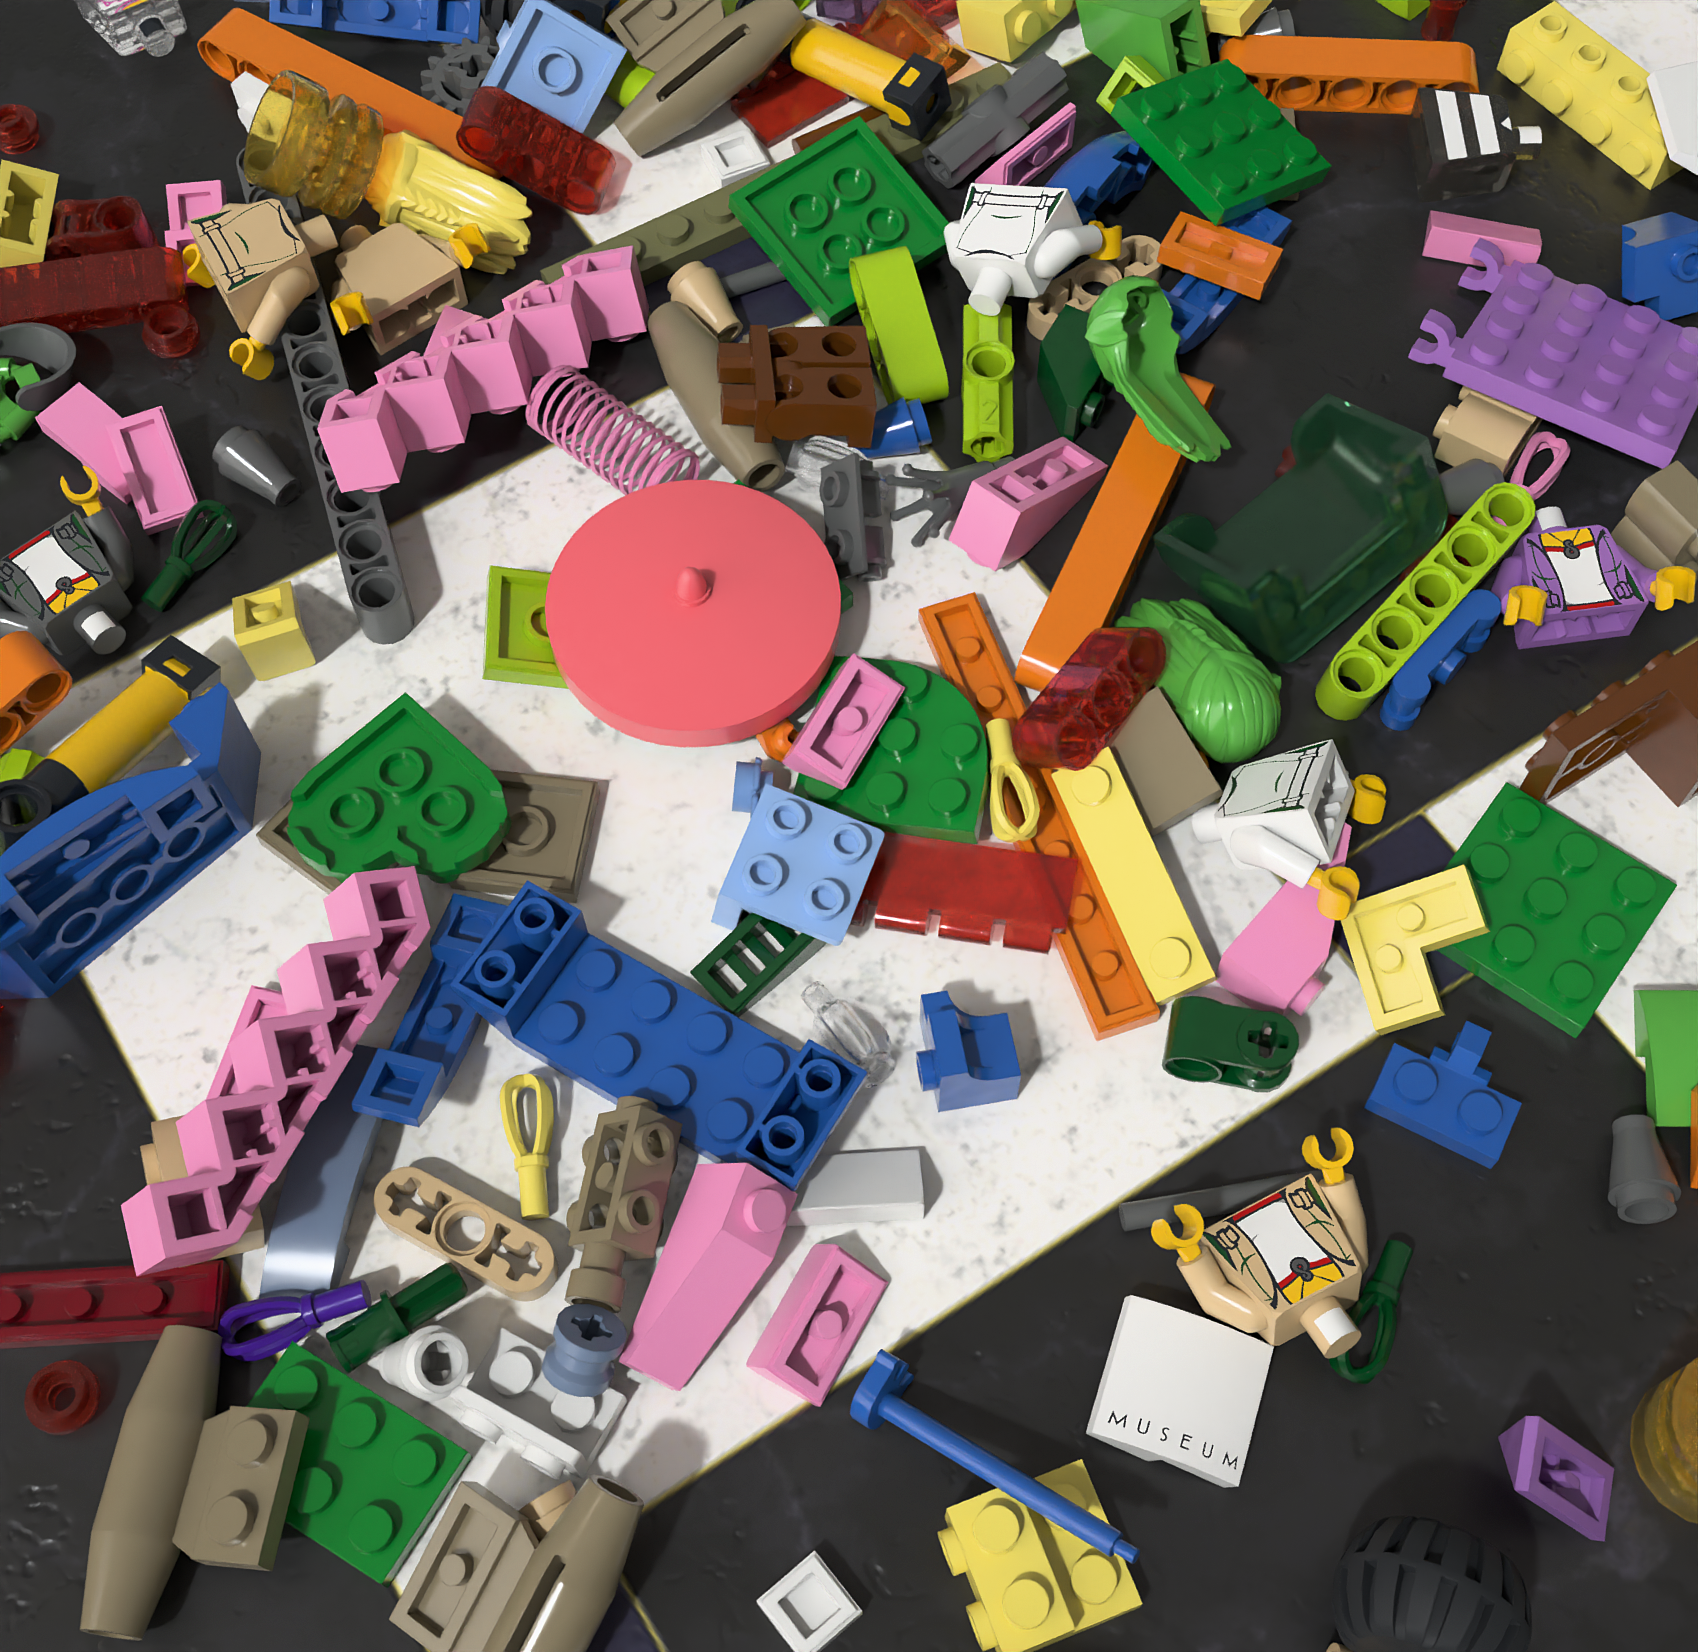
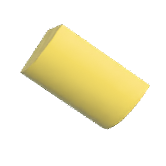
[0,160,59,287]

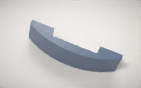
[259,1044,387,1299]

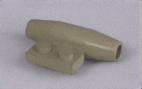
[605,0,807,157]
[647,301,796,492]
[80,1325,310,1641]
[389,1474,644,1652]

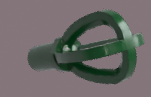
[141,500,237,612]
[1329,1240,1413,1384]

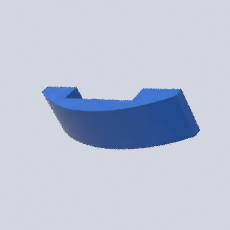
[269,0,481,46]
[1162,206,1292,355]
[0,765,218,952]
[351,893,508,1128]

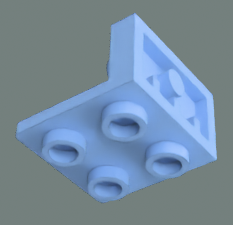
[711,784,884,946]

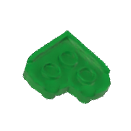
[287,692,511,884]

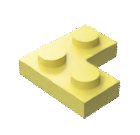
[1341,865,1490,1035]

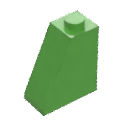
[1075,0,1211,90]

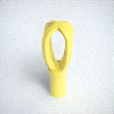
[985,718,1040,843]
[500,1074,554,1220]

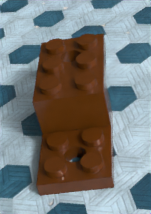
[1519,641,1698,807]

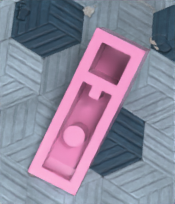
[949,436,1108,572]
[1216,822,1352,1017]
[619,1163,798,1391]

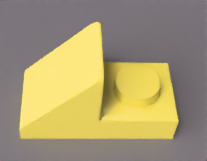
[232,581,316,681]

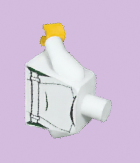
[943,183,1122,316]
[1192,739,1386,920]

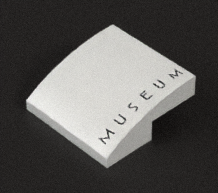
[1086,1295,1274,1488]

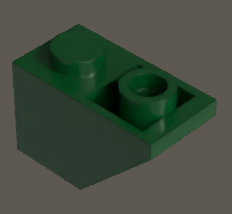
[1037,304,1115,443]

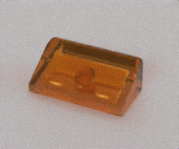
[860,0,971,79]

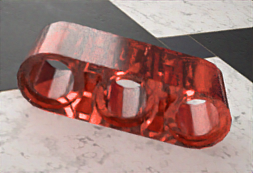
[456,86,616,215]
[1012,627,1166,771]

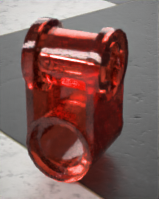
[45,195,161,275]

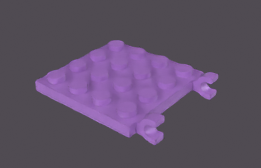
[1408,238,1698,469]

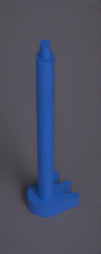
[850,1349,1140,1564]

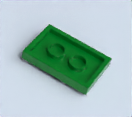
[246,1341,472,1588]

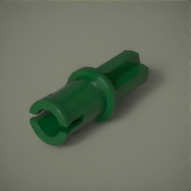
[326,1263,468,1373]

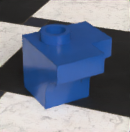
[1621,212,1698,320]
[916,991,1021,1112]

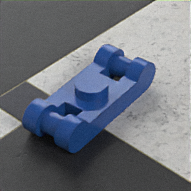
[1380,589,1502,731]

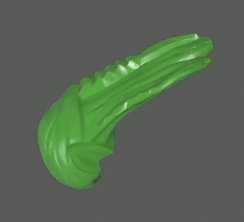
[1085,275,1231,463]
[1108,598,1282,763]

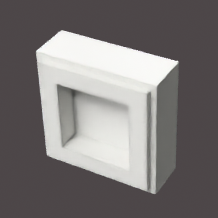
[701,128,770,189]
[756,1550,862,1652]

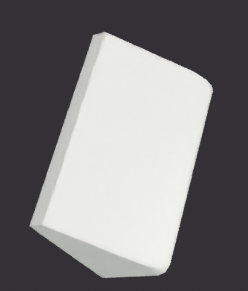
[786,1149,925,1227]

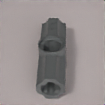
[921,51,1069,189]

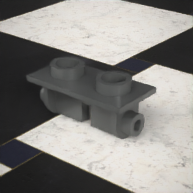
[819,453,887,582]

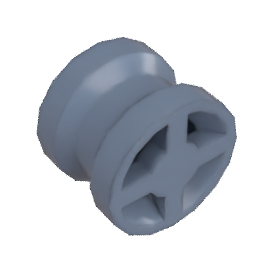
[541,1304,627,1397]

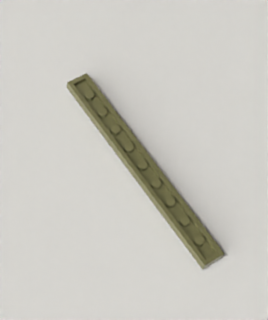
[540,62,1012,286]

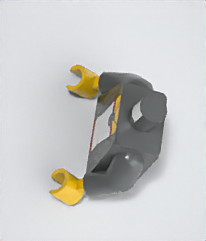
[0,466,134,655]

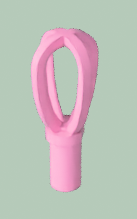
[1492,431,1570,526]

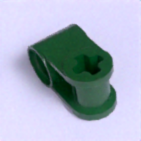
[1162,996,1299,1093]

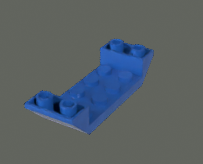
[0,682,261,999]
[450,880,868,1191]

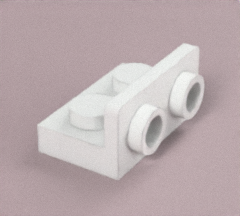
[449,1328,627,1480]

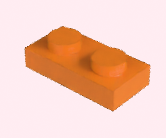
[1156,211,1284,301]

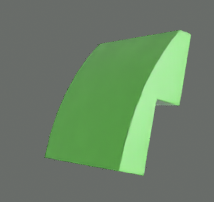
[1633,990,1698,1127]

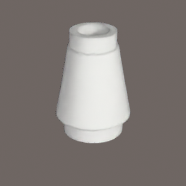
[379,1325,469,1401]

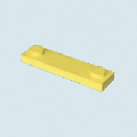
[1051,746,1218,1007]

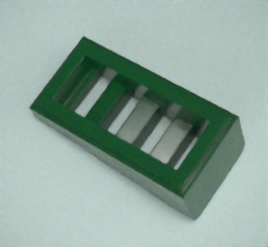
[690,913,827,1018]

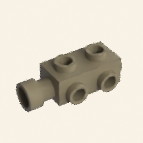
[564,1096,683,1313]

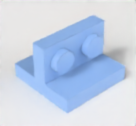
[480,0,627,145]

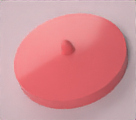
[545,480,841,747]

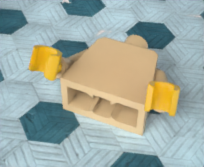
[330,223,492,355]

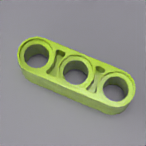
[849,246,949,405]

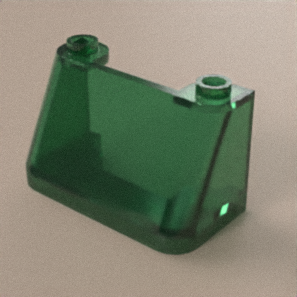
[1153,393,1448,664]

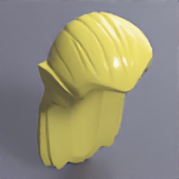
[359,129,532,275]

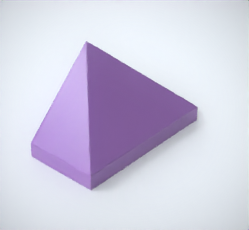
[1498,1416,1614,1541]

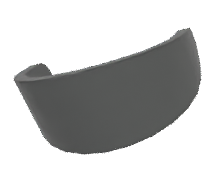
[0,322,76,411]

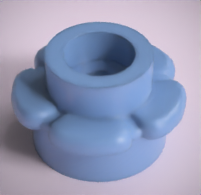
[732,757,774,819]

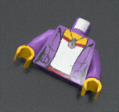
[1490,507,1696,649]

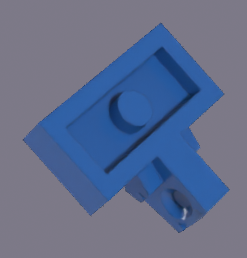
[1364,1020,1522,1169]

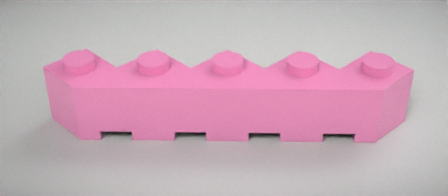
[317,245,649,493]
[121,866,431,1277]

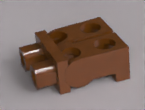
[717,325,877,448]

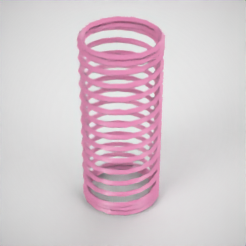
[525,365,700,495]

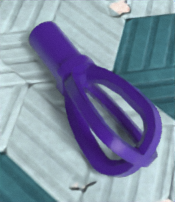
[218,1280,372,1361]

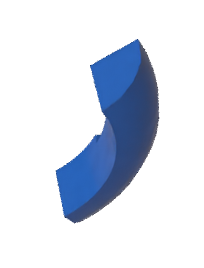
[1044,131,1155,281]

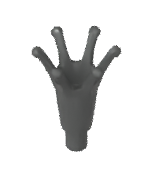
[885,456,1015,547]

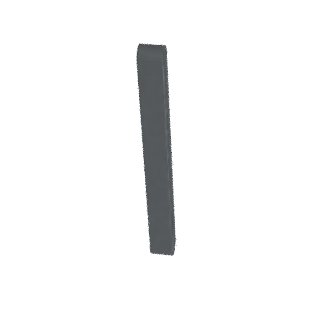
[236,141,414,645]

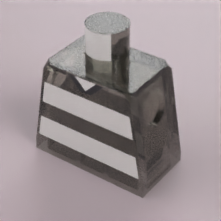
[1407,87,1542,202]

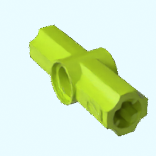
[961,303,1015,462]

